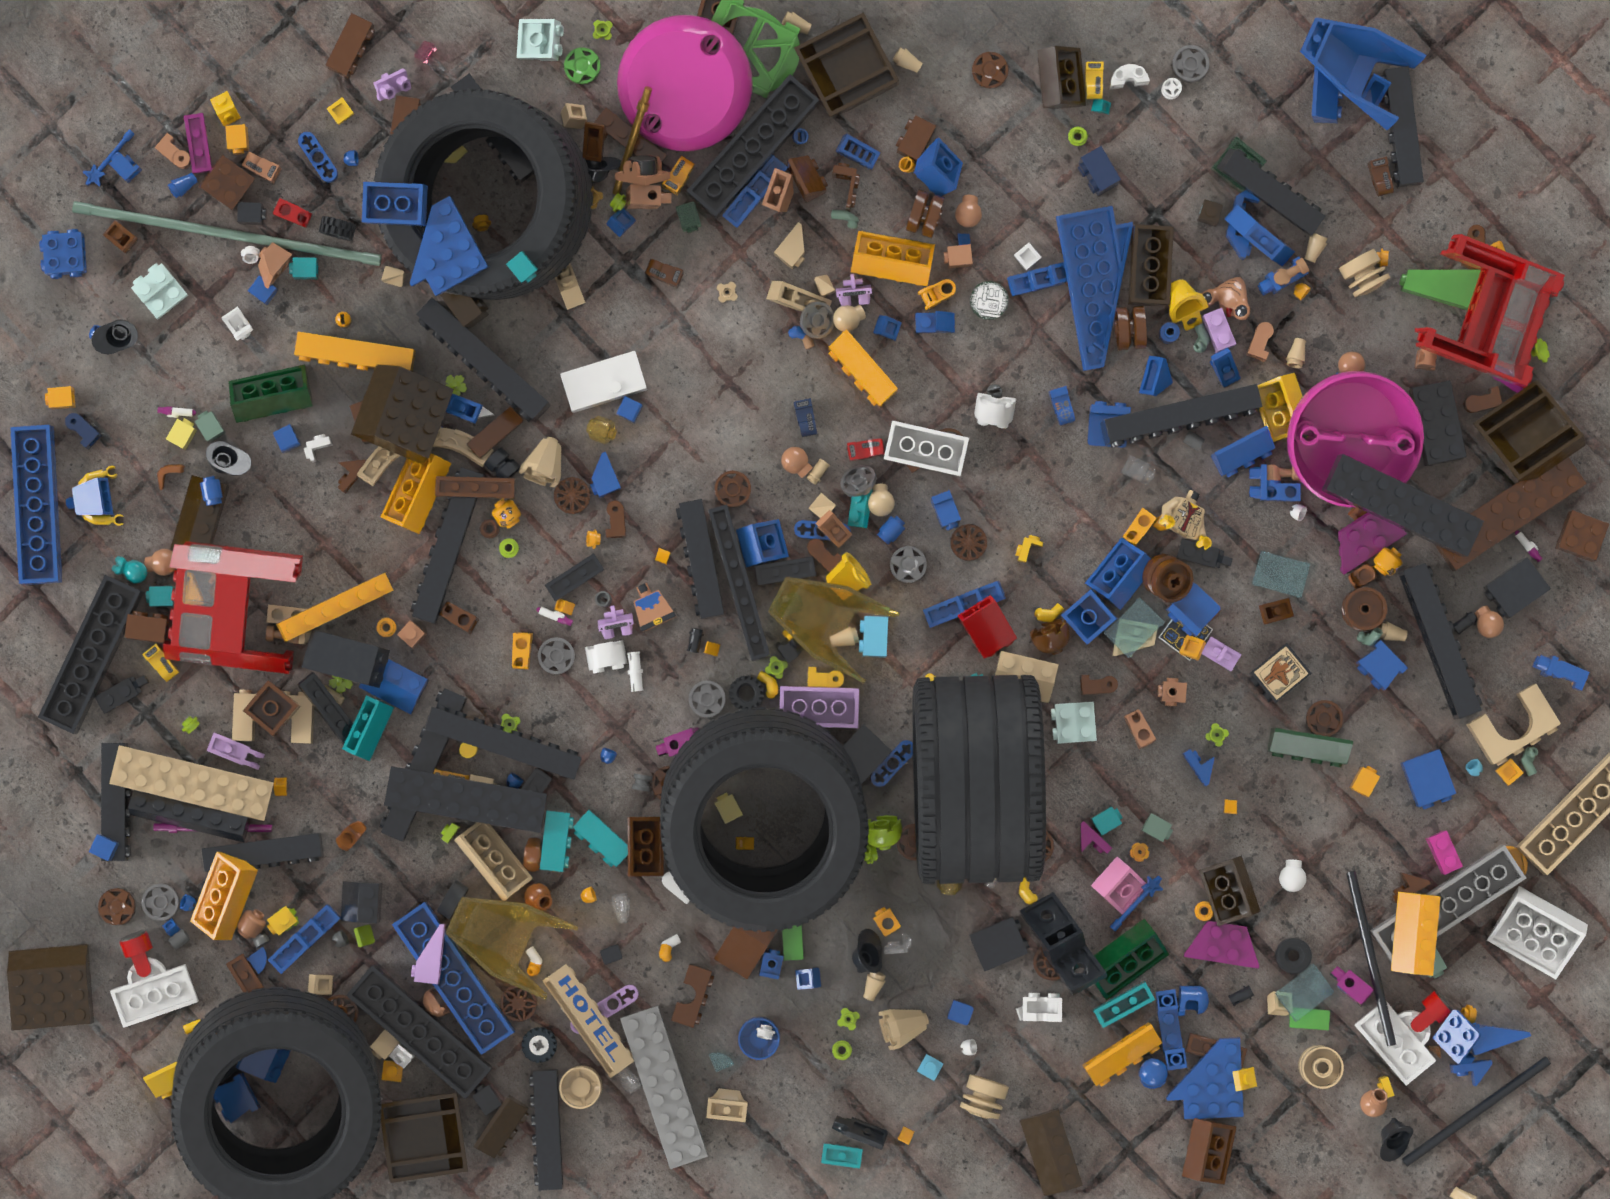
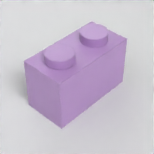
[1202,308,1236,353]

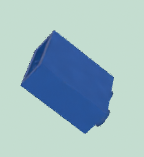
[1400,749,1456,810]

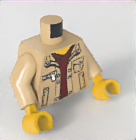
[1158,490,1212,550]

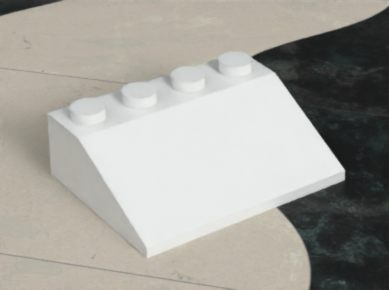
[1487,886,1588,979]

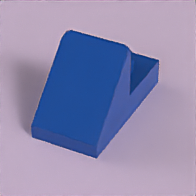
[915,311,955,333]
[1210,347,1241,388]
[446,394,483,424]
[1182,749,1214,786]
[1450,1059,1492,1086]

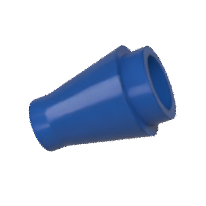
[167,172,198,198]

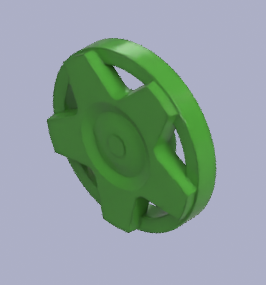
[564,48,601,84]

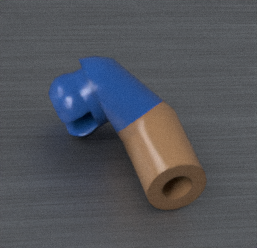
[788,326,815,350]

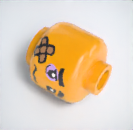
[492,498,521,529]
[1373,547,1403,576]

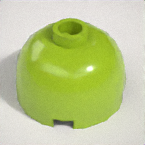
[868,815,902,850]

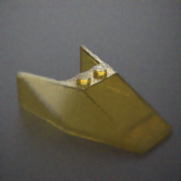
[768,577,900,684]
[446,897,578,1000]

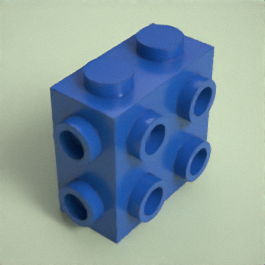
[39,229,87,279]

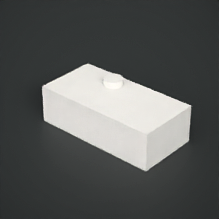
[560,351,647,413]
[884,421,969,476]

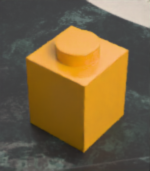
[225,124,249,155]
[45,386,76,409]
[1349,766,1380,797]

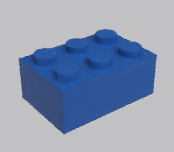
[362,182,428,226]

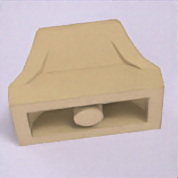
[706,1088,748,1122]

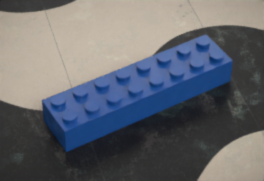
[10,425,62,585]
[392,902,515,1055]

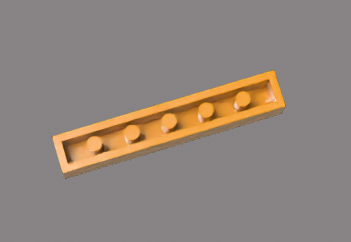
[294,332,416,372]
[276,573,394,642]

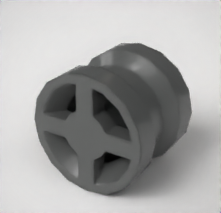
[631,773,653,792]

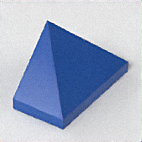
[1362,74,1391,106]
[1139,356,1173,396]

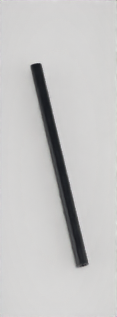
[1346,871,1397,1047]
[1401,1056,1551,1167]

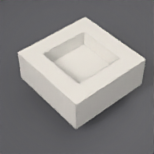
[1014,243,1041,271]

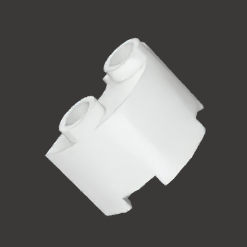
[1109,64,1150,90]
[974,393,1016,428]
[585,640,628,674]
[1023,993,1062,1022]

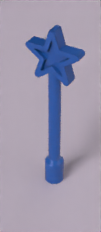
[83,129,135,186]
[1110,876,1163,932]

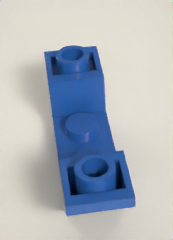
[1226,190,1260,260]
[1225,204,1295,266]
[1155,989,1187,1070]

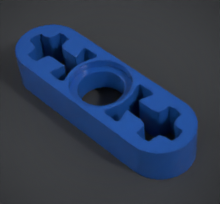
[298,132,338,183]
[794,520,851,541]
[871,740,913,787]

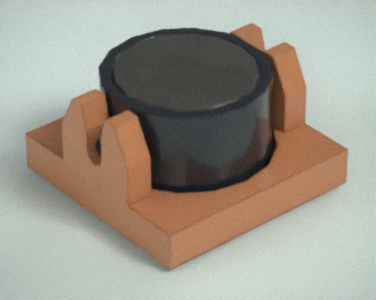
[615,155,670,186]

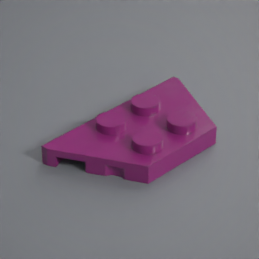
[1338,512,1407,574]
[1183,921,1259,969]

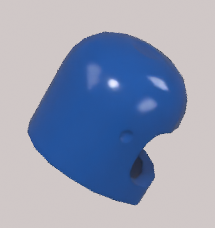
[1178,986,1209,1016]
[1138,1058,1168,1089]

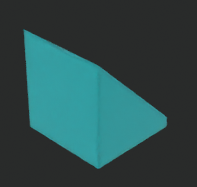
[1091,99,1111,115]

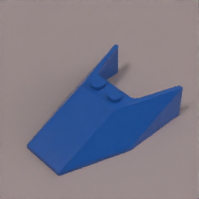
[1300,18,1426,130]

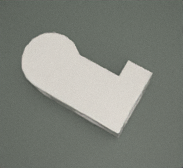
[662,872,690,904]

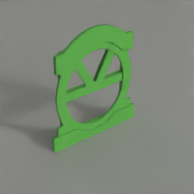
[709,0,800,98]

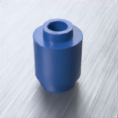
[1159,322,1180,344]
[200,476,223,506]
[877,515,906,545]

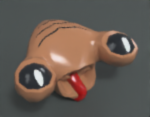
[1202,277,1250,320]

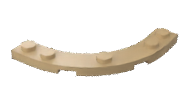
[357,426,494,486]

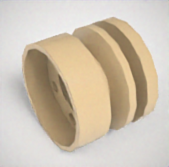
[1339,249,1390,298]
[960,1074,1009,1119]

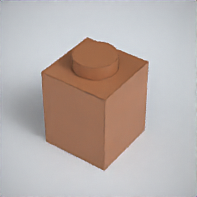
[943,244,973,268]
[397,620,427,649]

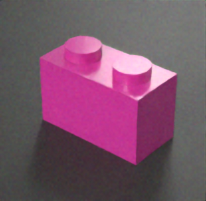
[1425,830,1463,875]

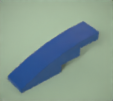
[722,155,788,228]
[1007,262,1067,297]
[923,581,1006,628]
[268,904,341,974]

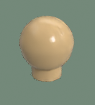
[833,305,866,332]
[868,484,895,516]

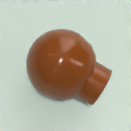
[524,883,552,910]

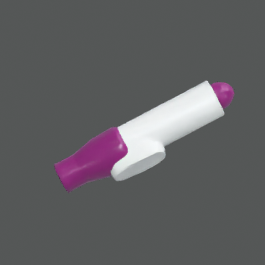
[157,407,196,418]
[1515,530,1543,563]
[536,607,573,626]

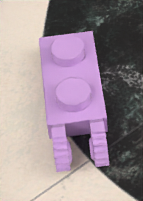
[207,733,265,770]

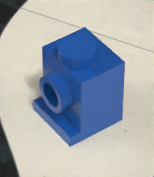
[109,152,142,183]
[759,949,783,979]

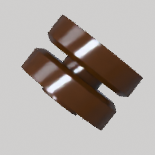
[906,189,945,238]
[1114,306,1147,351]
[1142,554,1194,603]
[1341,587,1388,631]

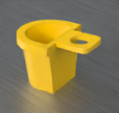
[1169,280,1208,331]
[826,552,872,599]

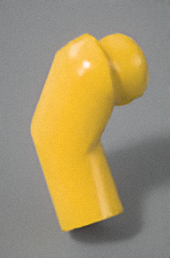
[1034,603,1064,622]
[756,671,779,699]

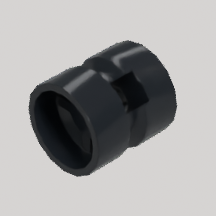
[484,447,521,478]

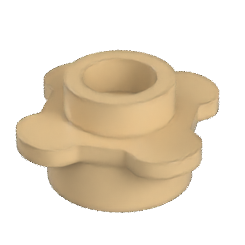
[717,282,738,303]

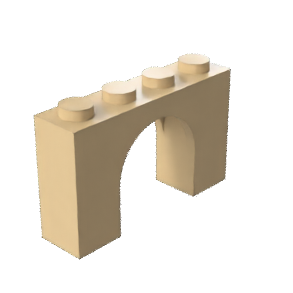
[1466,684,1561,766]
[232,690,314,744]

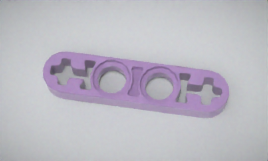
[570,985,639,1034]

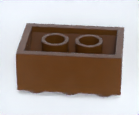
[627,817,664,877]
[1182,1118,1237,1185]

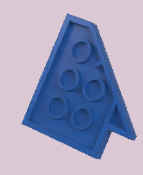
[410,196,489,296]
[1166,1037,1244,1119]

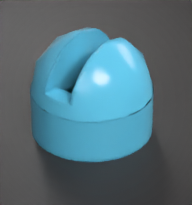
[1465,759,1483,776]

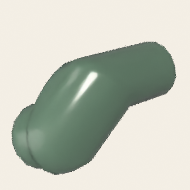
[831,210,859,229]
[1193,323,1210,353]
[1357,628,1383,646]
[1521,747,1538,777]

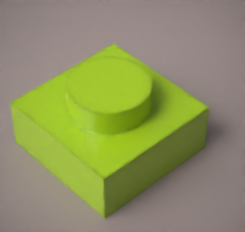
[441,823,460,843]

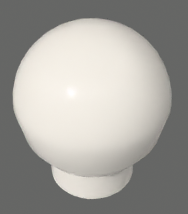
[1279,860,1306,892]

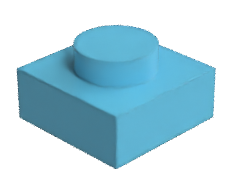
[917,1054,944,1081]

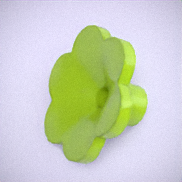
[1531,338,1550,363]

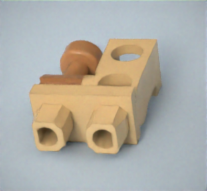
[266,605,311,645]

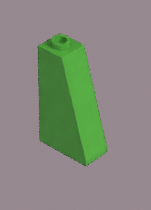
[1399,270,1481,310]

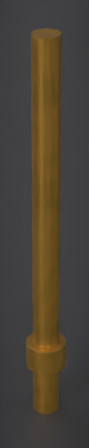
[612,87,652,195]

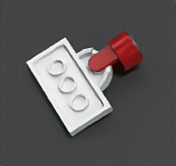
[110,930,199,1028]
[1355,991,1453,1085]

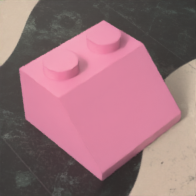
[1091,857,1147,915]

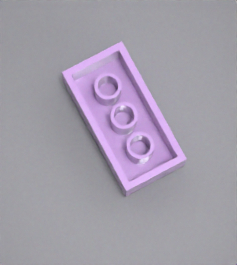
[780,686,859,728]

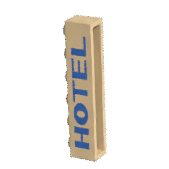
[542,964,634,1078]

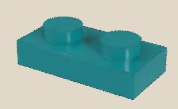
[847,489,873,528]
[821,1143,863,1169]

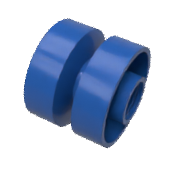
[738,1016,780,1060]

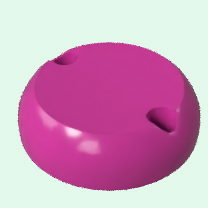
[617,15,753,152]
[1287,371,1424,507]

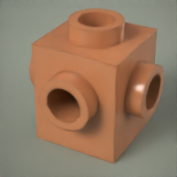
[1157,678,1187,706]

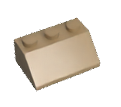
[995,651,1059,703]

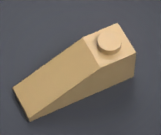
[766,281,832,317]

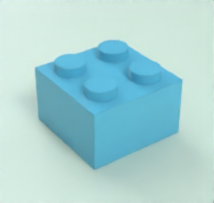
[859,616,888,658]

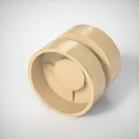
[1298,1045,1344,1089]
[559,1065,603,1109]

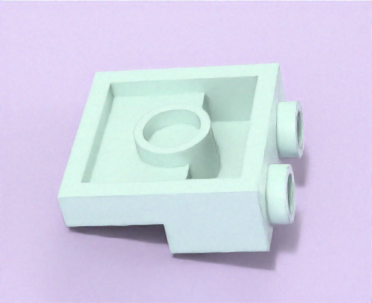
[516,19,564,61]
[131,263,188,319]
[1051,702,1097,744]

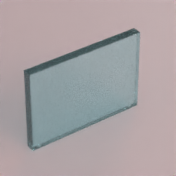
[1252,551,1310,598]
[1104,598,1164,658]
[1275,964,1334,1022]

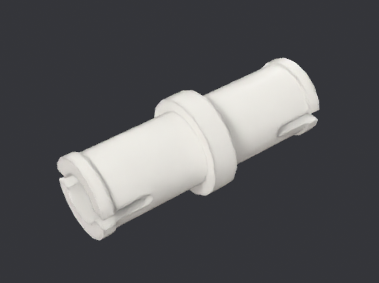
[627,651,644,692]

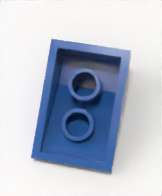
[1470,1022,1531,1055]

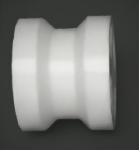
[1161,78,1182,100]

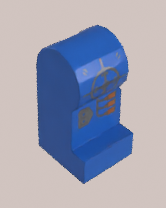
[1048,386,1075,426]

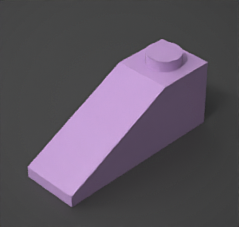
[411,924,446,984]

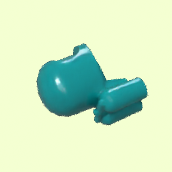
[112,556,147,584]

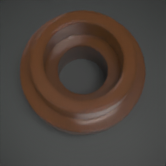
[480,519,500,539]

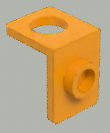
[873,907,901,937]

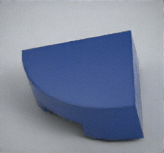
[247,946,267,974]

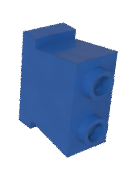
[930,490,961,531]
[1356,640,1408,690]
[213,1073,261,1123]

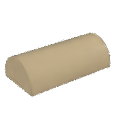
[454,822,533,902]

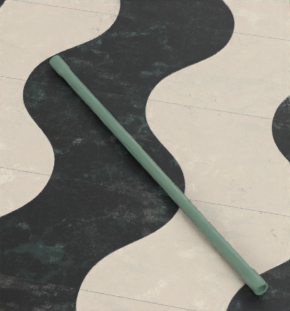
[72,201,382,266]

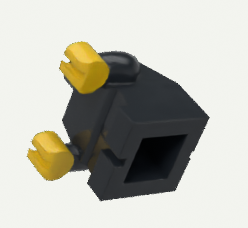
[774,629,809,663]

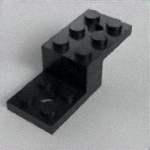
[1020,892,1107,996]

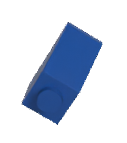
[590,451,621,498]

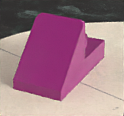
[1080,821,1112,854]

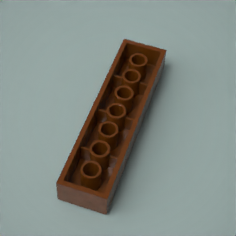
[1434,457,1587,572]

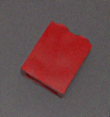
[957,595,1017,659]

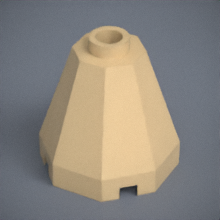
[519,437,561,487]
[879,1009,929,1050]

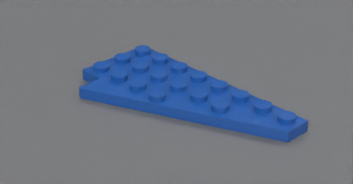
[1056,206,1133,371]

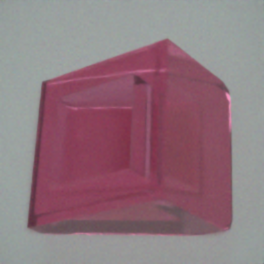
[414,41,436,64]

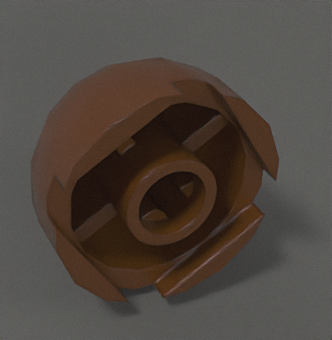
[1030,619,1070,655]

